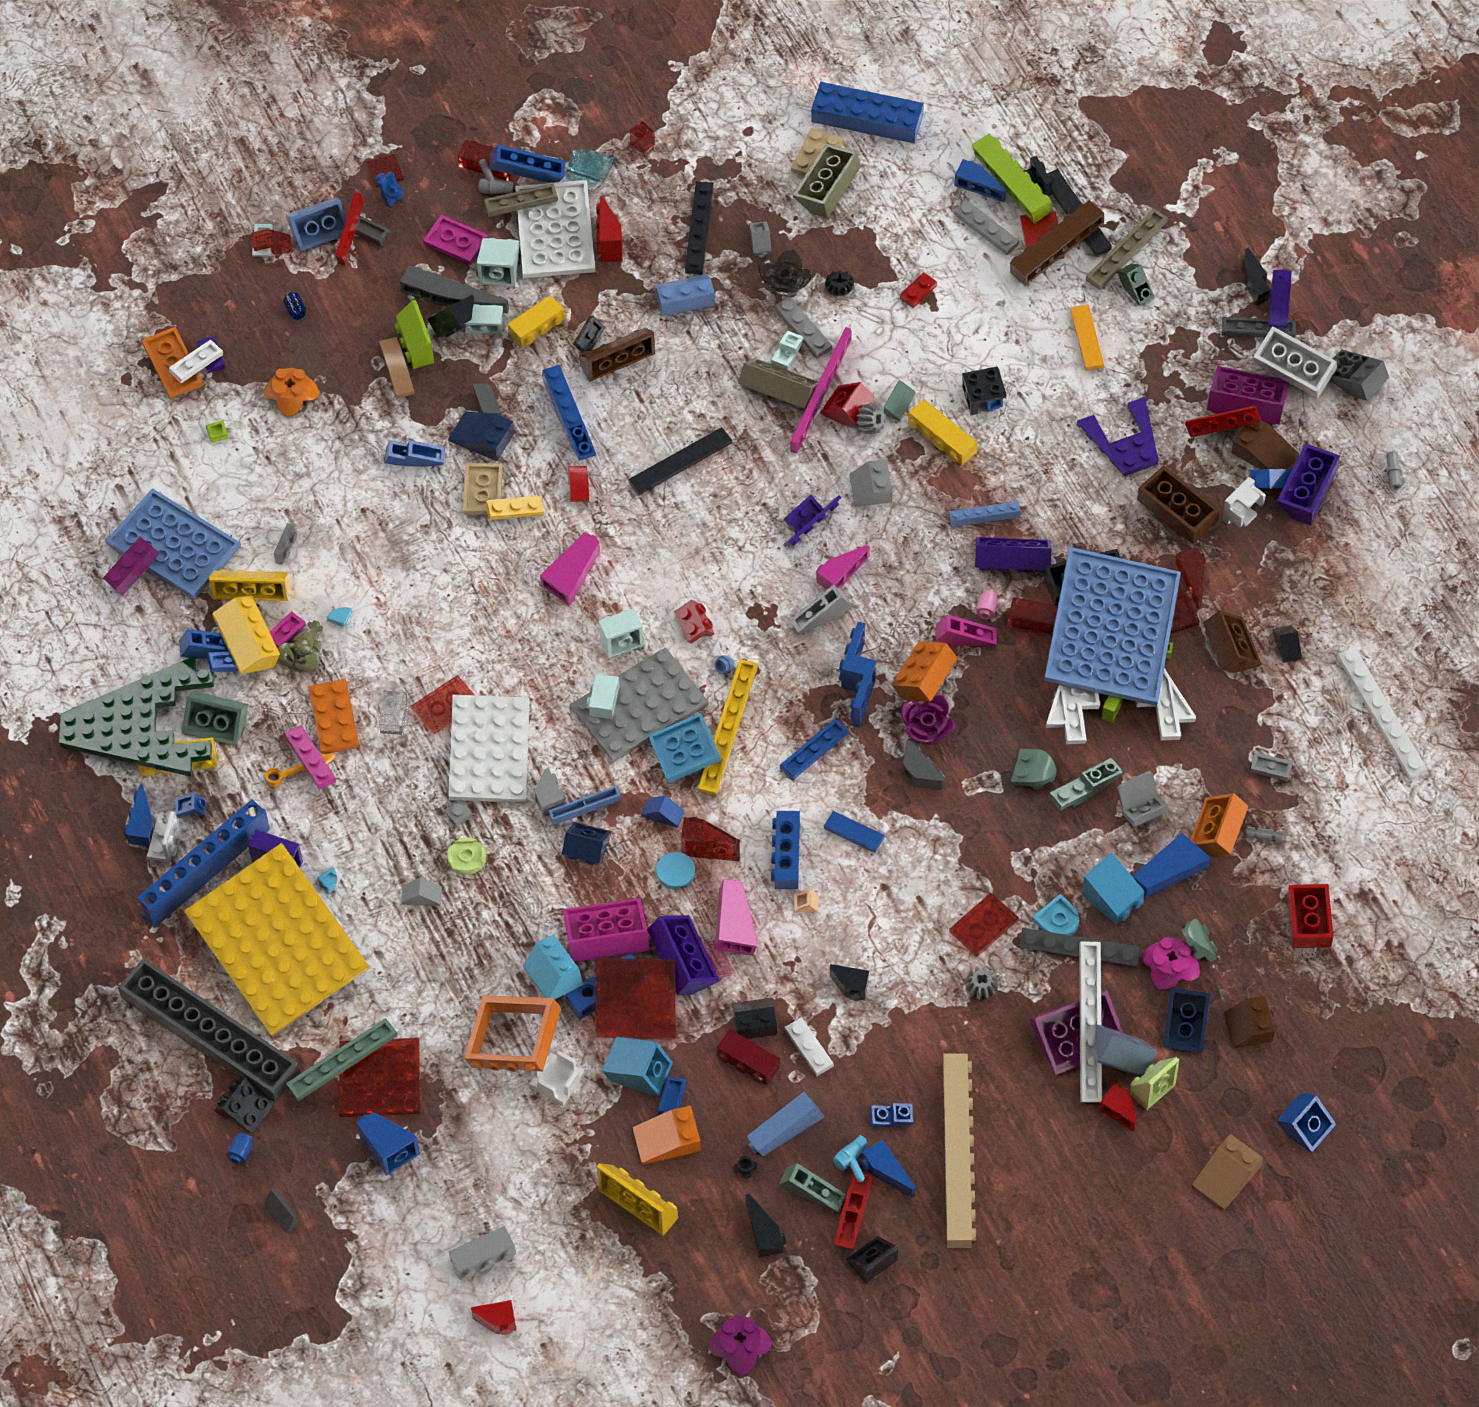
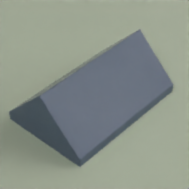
[1095,1025,1157,1077]

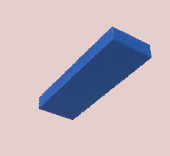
[824,811,885,853]

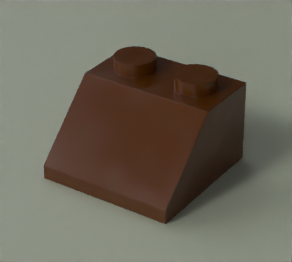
[1225,996,1275,1048]

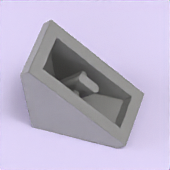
[401,877,442,906]

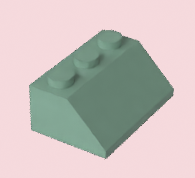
[182,691,249,746]

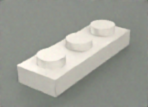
[169,340,223,383]
[785,1017,834,1076]

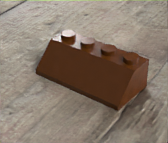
[579,328,655,382]

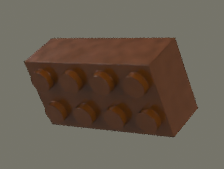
[1137,465,1220,544]

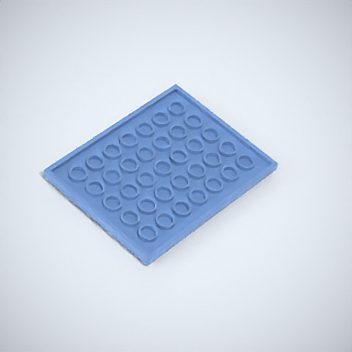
[1044,547,1181,706]

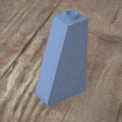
[747,1092,825,1156]

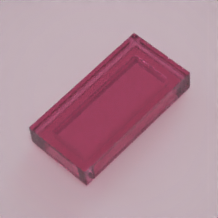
[704,940,732,978]

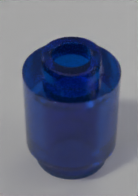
[283,292,306,320]

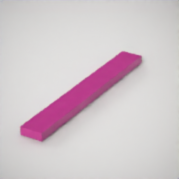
[790,327,852,453]

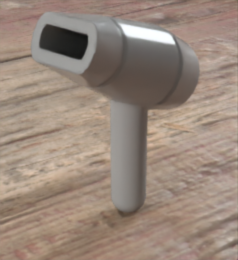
[478,159,513,195]

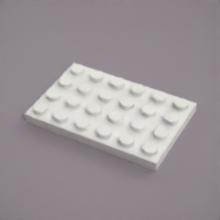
[515,180,595,278]
[449,695,529,803]

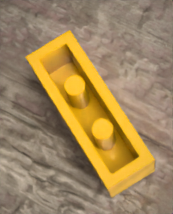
[507,295,565,348]

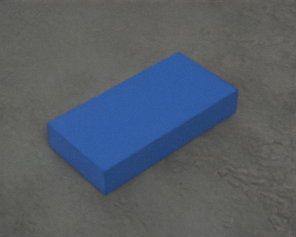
[657,1076,687,1115]

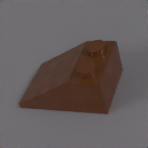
[1231,420,1299,469]

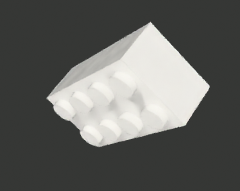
[1253,326,1337,399]

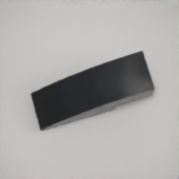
[1243,247,1271,306]

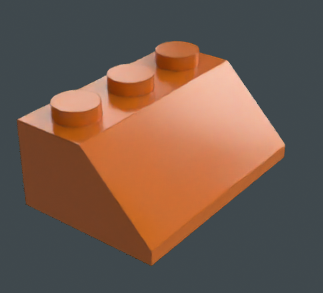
[1190,793,1248,857]

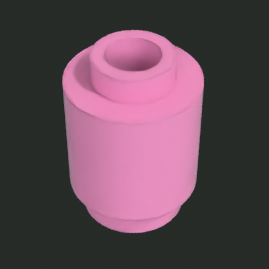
[976,590,998,620]

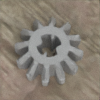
[857,403,886,434]
[965,966,999,1001]

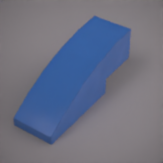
[385,440,445,467]

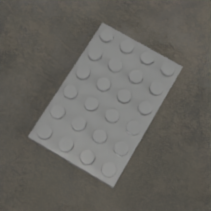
[570,647,709,762]

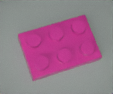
[423,215,488,265]

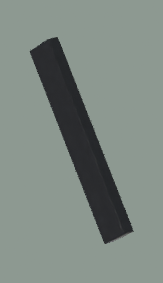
[1047,169,1112,257]
[628,427,732,496]

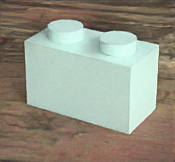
[465,304,504,334]
[586,674,619,719]

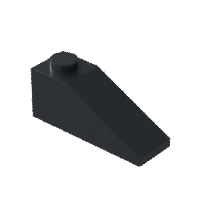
[745,1194,786,1258]

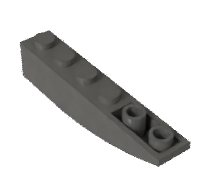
[400,265,509,313]

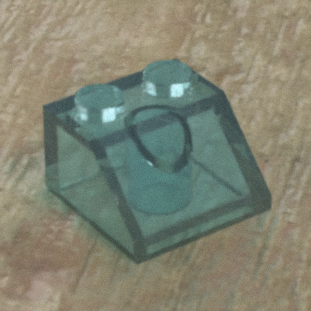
[567,147,616,184]

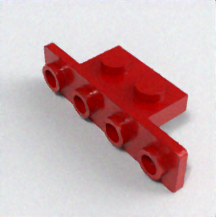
[1185,406,1261,438]

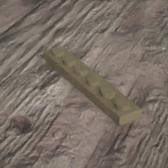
[1086,208,1168,290]

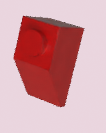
[1100,1084,1137,1131]
[471,1300,516,1335]

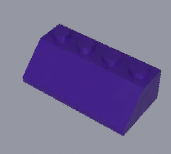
[1277,443,1340,525]
[975,537,1052,573]
[647,915,720,995]

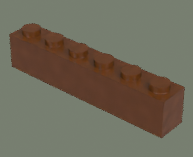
[1010,200,1104,286]

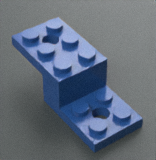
[839,621,876,728]

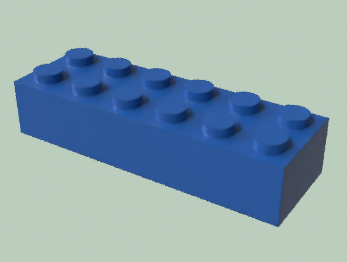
[811,82,924,144]

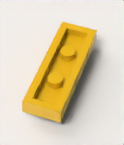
[485,496,544,520]

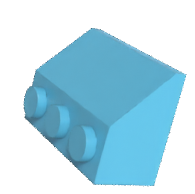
[523,934,584,999]

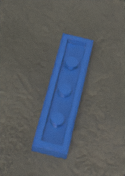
[780,719,849,780]

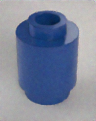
[226,1133,253,1164]

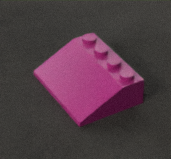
[563,898,650,962]

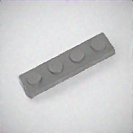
[954,200,1019,255]
[775,297,832,358]

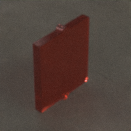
[367,154,404,188]

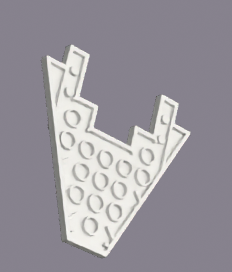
[1046,668,1196,744]

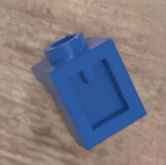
[175,792,206,818]

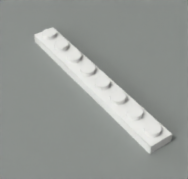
[1337,647,1427,780]
[1079,942,1102,1103]

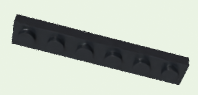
[685,181,714,275]

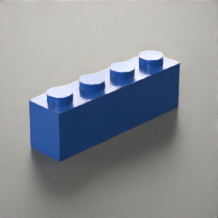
[489,145,565,183]

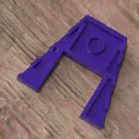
[1077,397,1159,476]

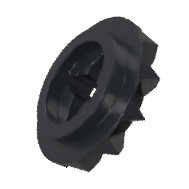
[825,270,854,296]

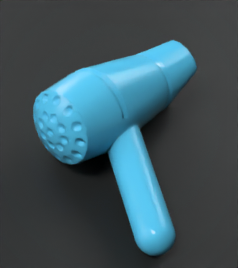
[833,1135,868,1182]

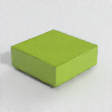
[206,420,229,443]

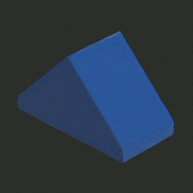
[641,795,684,828]

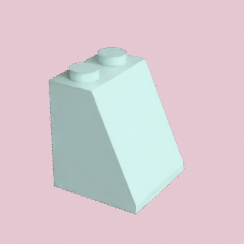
[477,238,520,287]

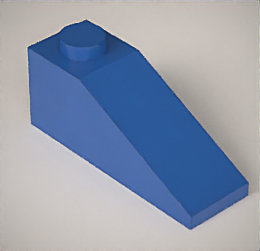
[954,159,1006,202]
[1248,469,1292,489]
[179,629,229,659]
[861,1140,916,1197]

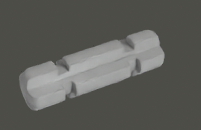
[1246,827,1284,842]

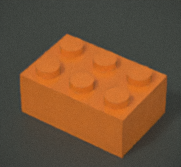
[891,641,957,702]

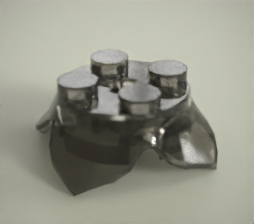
[758,249,812,298]

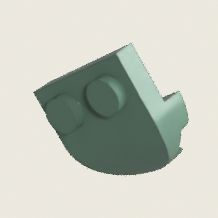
[1011,749,1057,790]
[1181,919,1217,962]

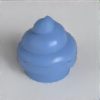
[714,655,734,674]

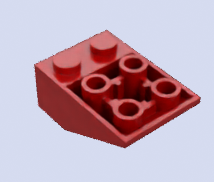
[596,196,623,262]

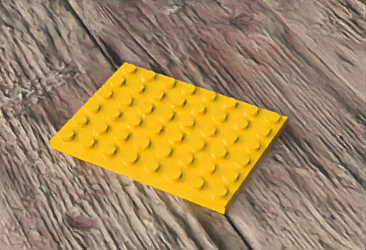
[184,843,370,1037]

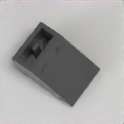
[1329,349,1390,401]

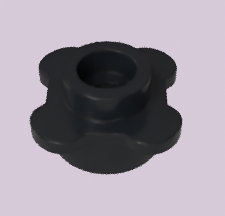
[733,1156,757,1179]

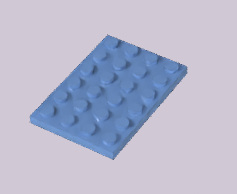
[105,488,241,599]

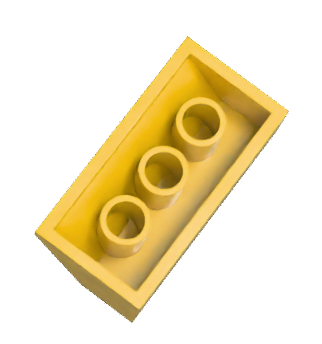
[209,569,290,601]
[212,595,280,674]

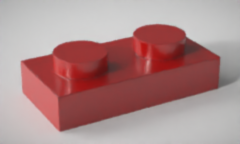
[900,272,937,308]

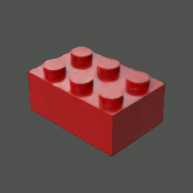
[1287,884,1334,949]

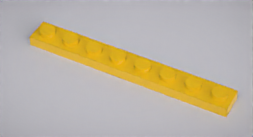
[698,659,758,797]

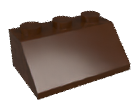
[1203,610,1262,673]

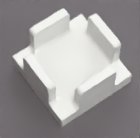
[1222,477,1266,528]
[529,1051,585,1106]

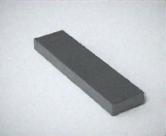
[1222,317,1296,338]

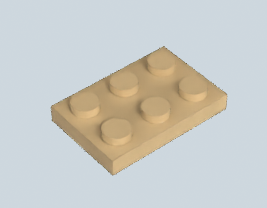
[791,128,844,176]
[463,463,503,515]

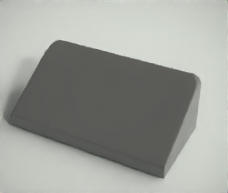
[472,384,502,415]
[264,1188,299,1233]

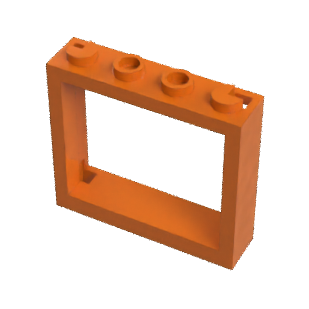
[464,995,561,1073]

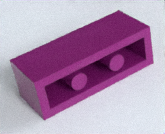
[103,536,160,596]

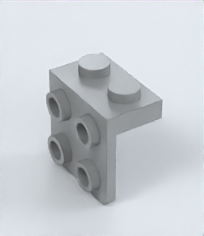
[1117,771,1168,827]

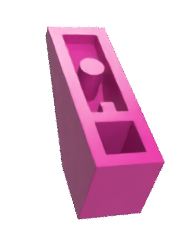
[816,545,870,590]
[936,614,997,646]

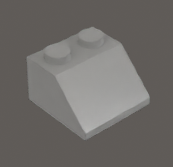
[849,459,892,507]

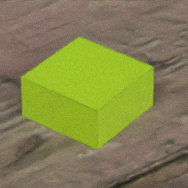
[1102,695,1123,723]

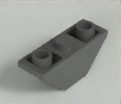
[903,739,946,790]

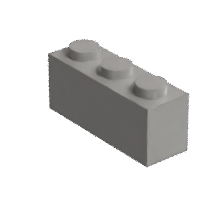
[449,1226,516,1280]

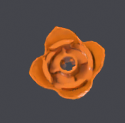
[263,368,320,417]

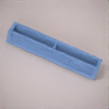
[949,501,1021,527]
[548,786,621,825]

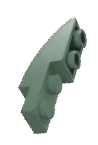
[1048,758,1123,811]

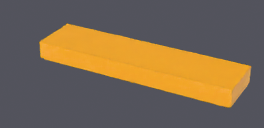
[1070,304,1104,371]

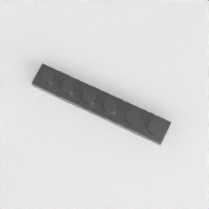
[1019,928,1140,966]

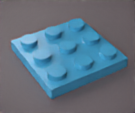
[648,713,722,783]

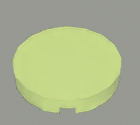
[447,837,486,875]

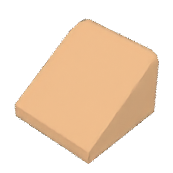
[794,889,818,913]

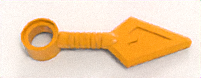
[265,753,336,788]

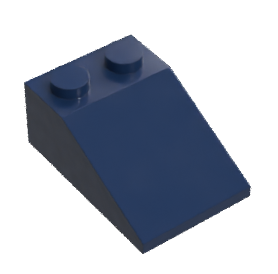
[448,411,514,461]
[1163,988,1212,1053]

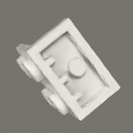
[147,811,182,863]

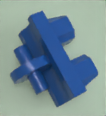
[374,171,403,207]

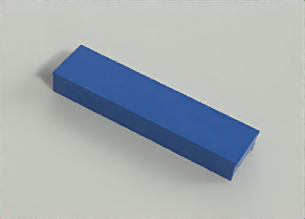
[137,799,270,928]

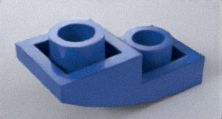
[869,1103,914,1127]

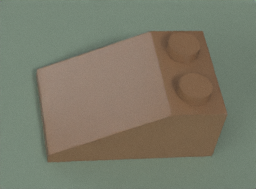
[1192,1134,1263,1210]

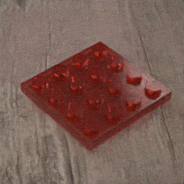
[595,958,676,1039]
[339,1038,420,1117]

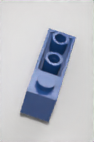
[124,784,155,847]

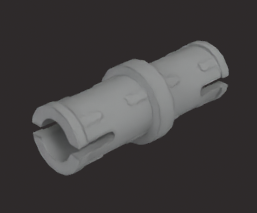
[1386,451,1402,490]

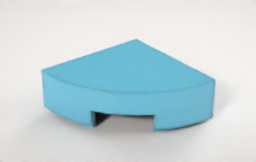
[326,607,352,627]
[317,867,337,894]

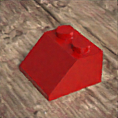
[820,382,874,426]

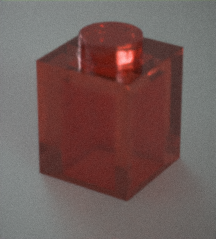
[629,121,655,154]

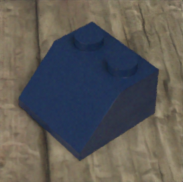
[562,822,612,864]

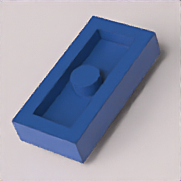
[207,652,238,672]

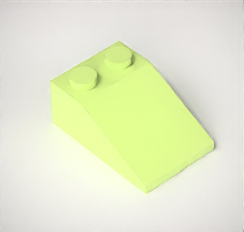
[1130,1057,1179,1110]

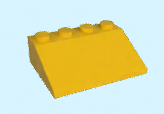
[597,1164,678,1236]

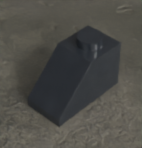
[830,964,869,1001]

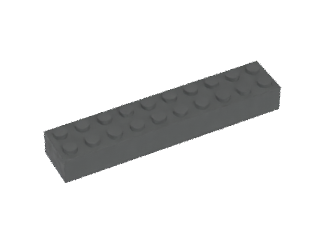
[118,958,300,1103]

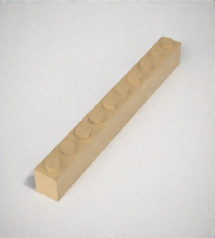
[943,1054,976,1248]

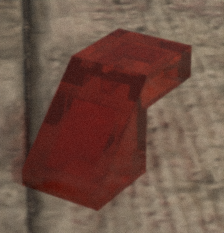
[251,229,293,255]

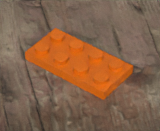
[142,327,204,399]
[308,679,360,754]

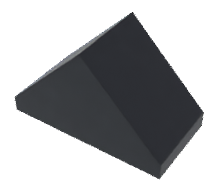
[1272,625,1302,663]

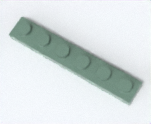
[286,1018,398,1101]

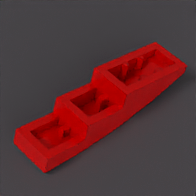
[833,1173,874,1250]

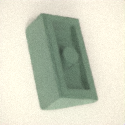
[883,380,916,421]

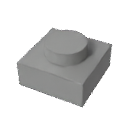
[445,800,472,827]

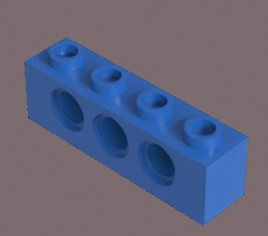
[771,811,800,889]
[565,954,646,1021]

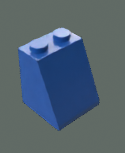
[357,1112,420,1175]

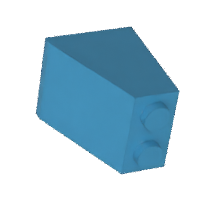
[1082,852,1144,925]
[602,1037,673,1097]

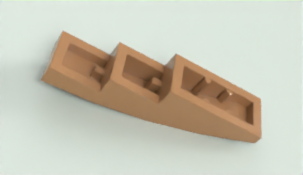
[379,337,415,398]

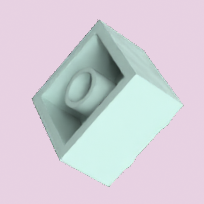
[599,608,644,658]

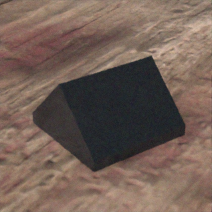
[846,1236,898,1284]

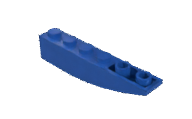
[542,364,596,461]

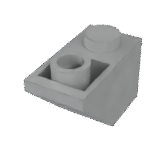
[534,768,566,816]

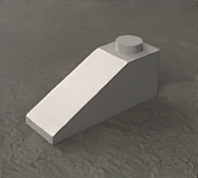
[790,585,853,634]

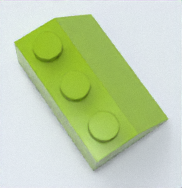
[394,300,434,369]

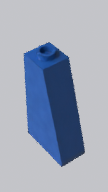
[1133,833,1210,897]

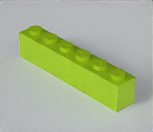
[972,133,1052,223]

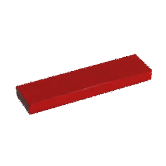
[335,192,364,265]

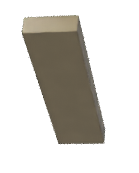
[484,183,558,217]

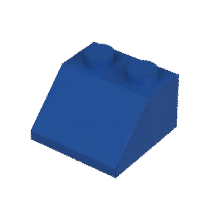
[1276,1092,1336,1152]

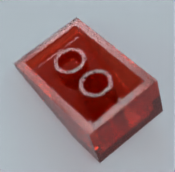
[681,817,741,862]

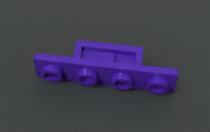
[783,495,842,547]

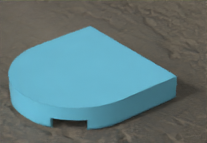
[1032,894,1079,935]

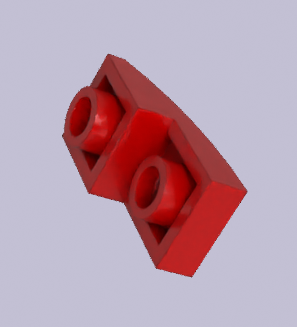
[568,466,589,502]

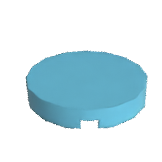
[656,852,695,890]

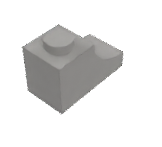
[749,221,771,255]

